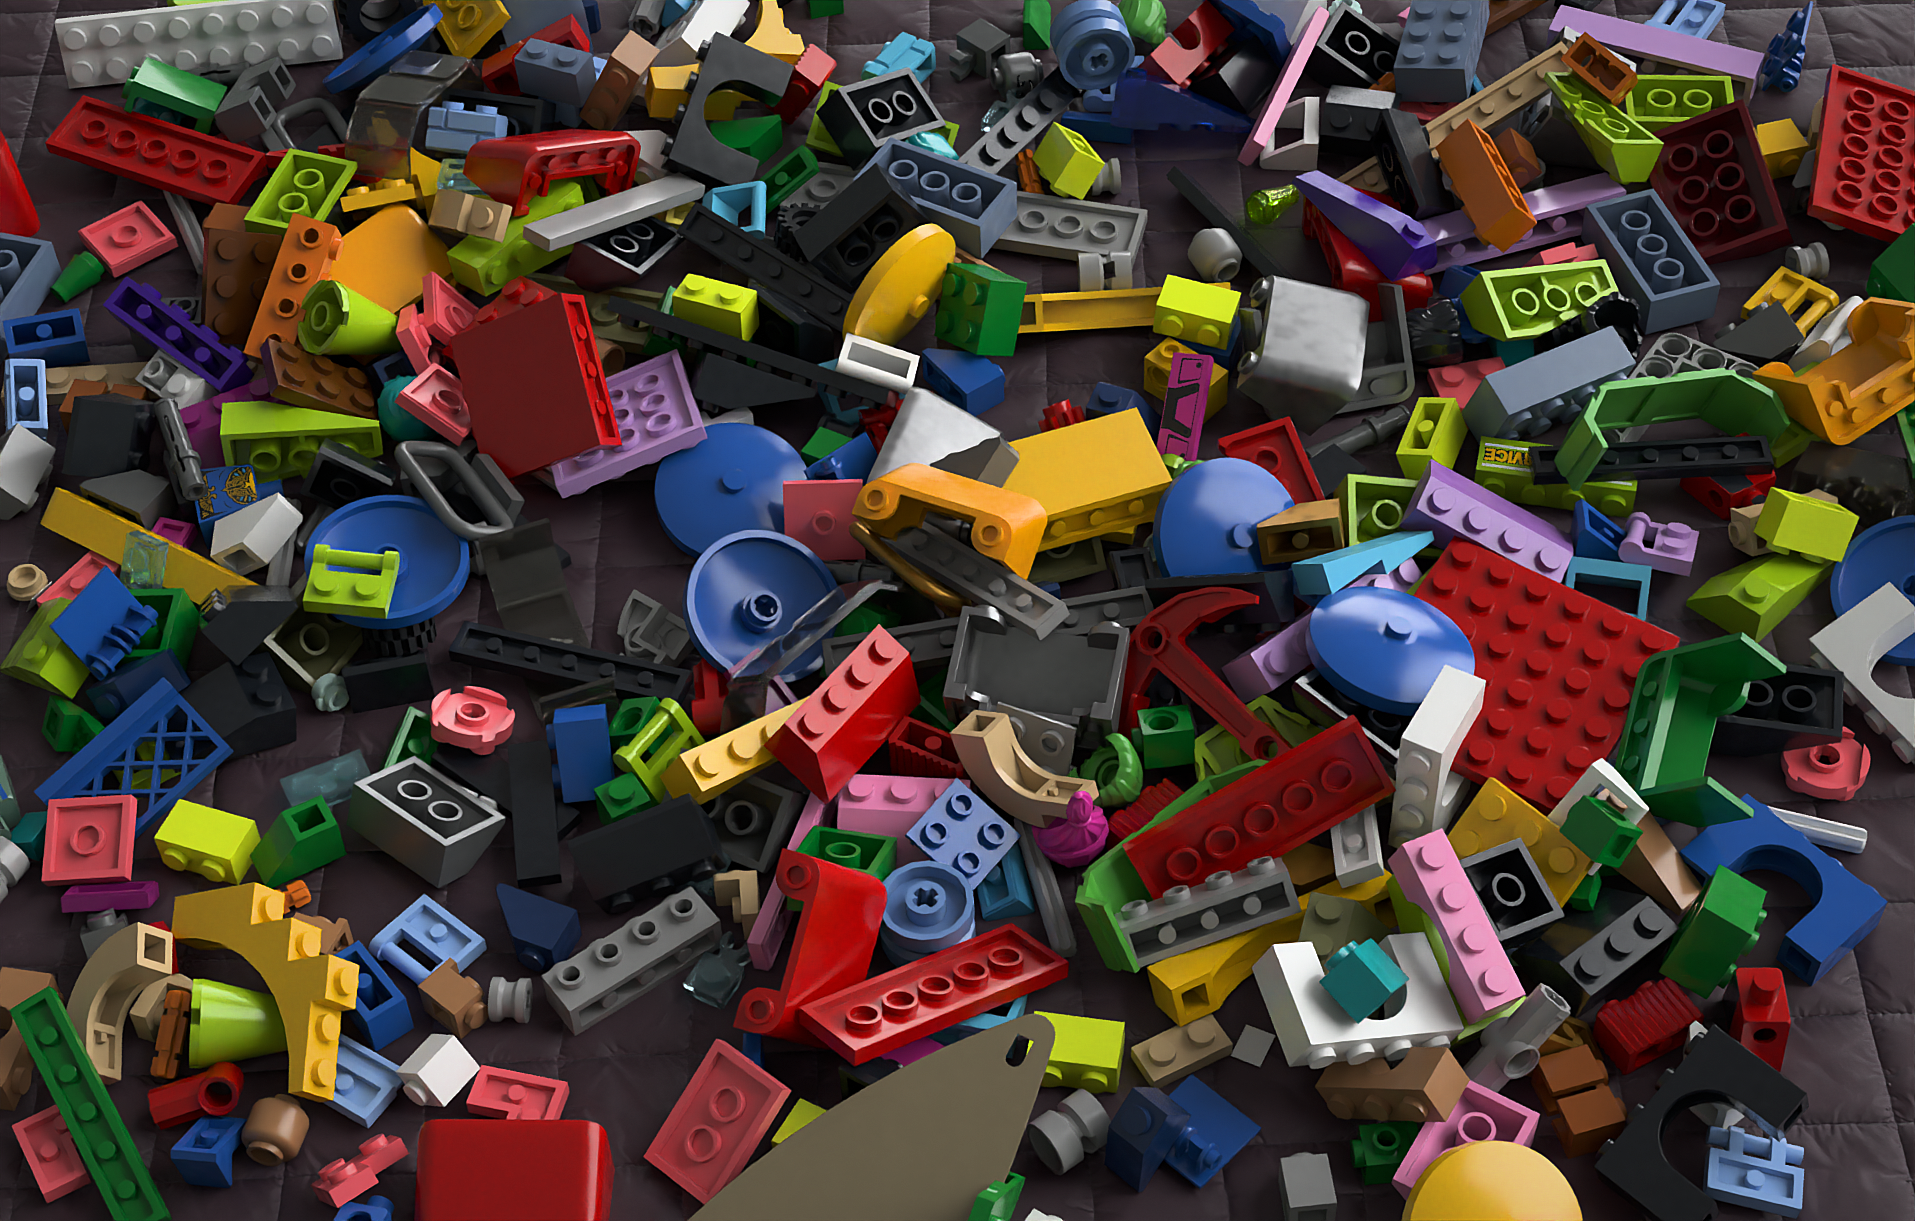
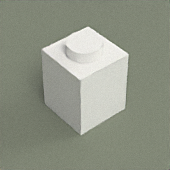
[396,1034,480,1107]

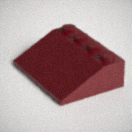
[1649,99,1794,265]

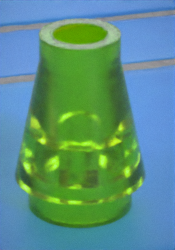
[1245,184,1299,225]

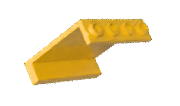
[1002,407,1172,553]

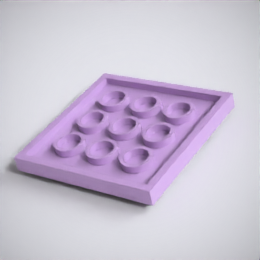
[551,349,708,499]

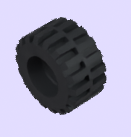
[335,0,424,44]

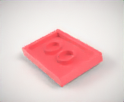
[643,1039,792,1205]

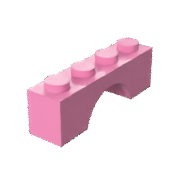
[1388,828,1526,1025]

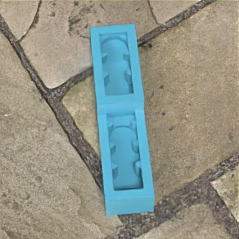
[1291,531,1435,595]

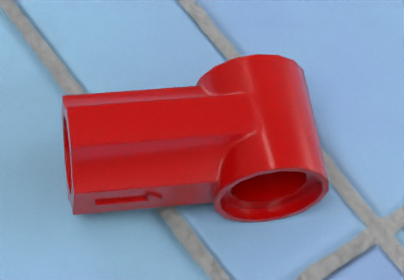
[691,658,738,736]
[148,1061,245,1130]

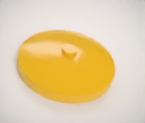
[842,224,956,347]
[1401,1140,1583,1221]

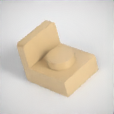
[713,870,761,940]
[129,973,193,1042]

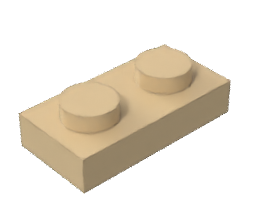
[1131,1013,1233,1089]

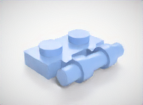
[1703,1125,1804,1219]

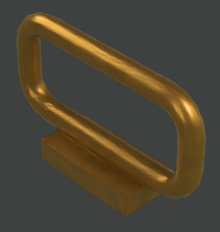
[849,521,972,618]

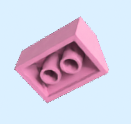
[837,774,971,869]
[1392,1080,1540,1201]

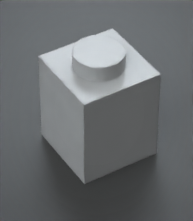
[1278,1152,1337,1221]

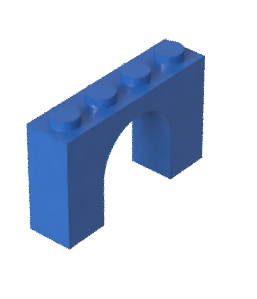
[1679,793,1888,987]

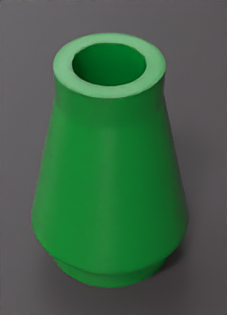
[49,251,105,304]

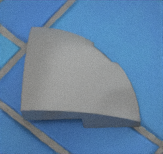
[617,589,695,667]

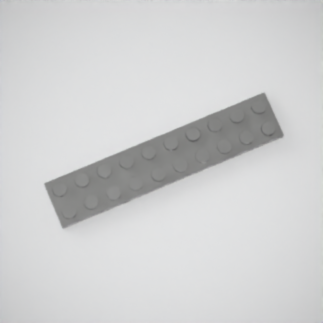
[780,162,1148,269]

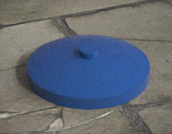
[322,3,443,94]
[654,422,808,560]
[1153,458,1302,578]
[304,495,470,629]
[1830,515,1915,666]
[682,530,843,686]
[1305,586,1475,716]

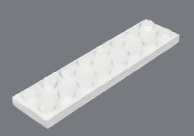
[54,0,343,89]

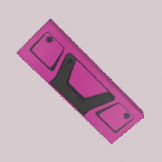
[1156,352,1214,461]

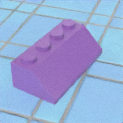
[1399,459,1573,583]

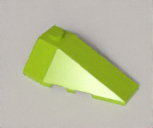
[1543,72,1664,185]

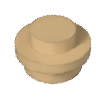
[7,564,48,601]

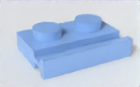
[323,1033,405,1129]

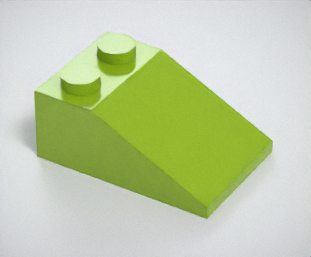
[0,597,90,699]

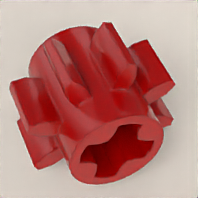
[1038,399,1086,433]

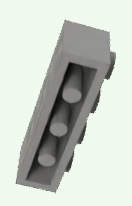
[1114,856,1302,968]
[542,886,724,1036]

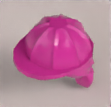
[1032,791,1109,869]

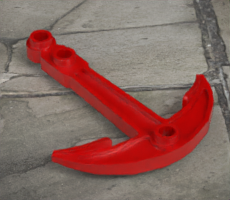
[1117,587,1294,761]

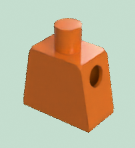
[1561,32,1638,107]

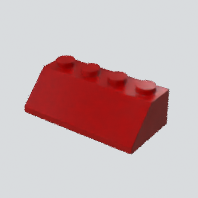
[763,624,921,805]

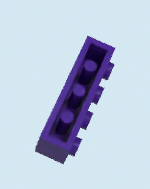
[103,276,255,394]

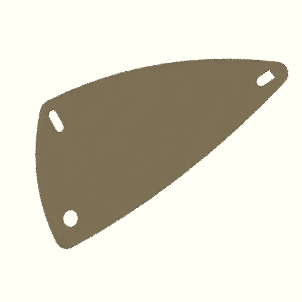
[688,1014,1055,1221]

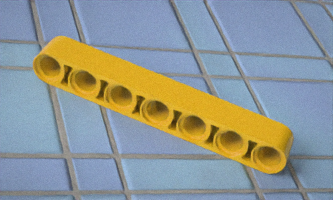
[40,487,259,604]

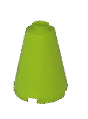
[297,280,402,355]
[189,978,288,1069]

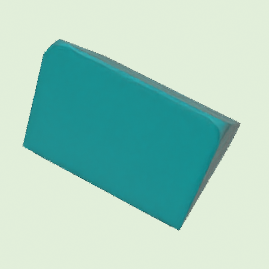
[1487,337,1534,366]
[10,811,48,861]

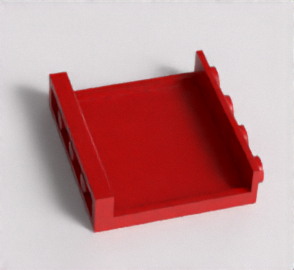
[450,293,622,485]

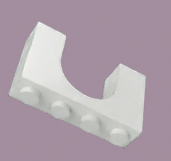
[1809,582,1915,764]
[1388,664,1486,849]
[1252,932,1464,1069]

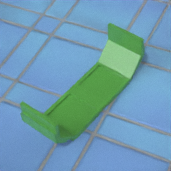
[1554,368,1790,491]
[1075,759,1270,973]

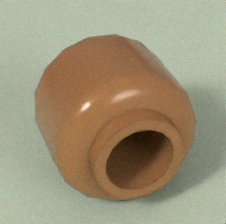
[241,1094,309,1166]

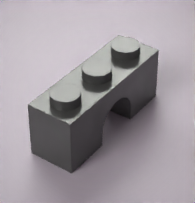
[214,56,296,144]

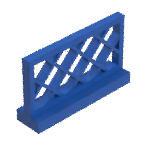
[34,677,234,841]

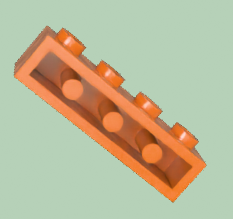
[1435,118,1537,253]
[243,212,344,366]

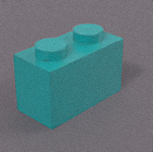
[1319,938,1409,1024]

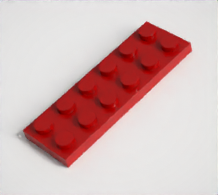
[45,95,267,206]
[1122,714,1396,900]
[799,922,1069,1066]

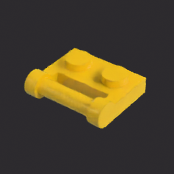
[1741,266,1839,342]

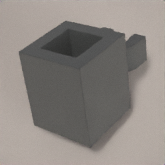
[949,18,1010,81]

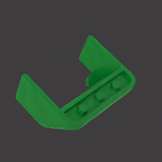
[1614,632,1787,828]

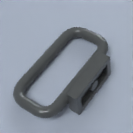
[259,98,361,189]
[394,440,525,542]

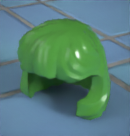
[1117,0,1167,51]
[1066,733,1143,809]

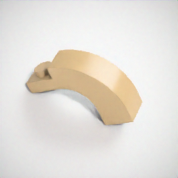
[428,189,512,243]
[950,710,1099,828]
[66,922,173,1085]

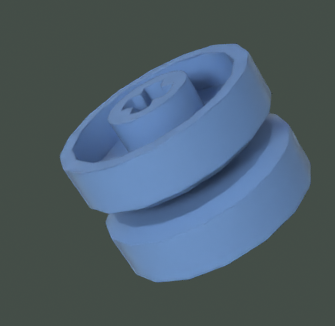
[1050,0,1135,90]
[880,860,976,967]

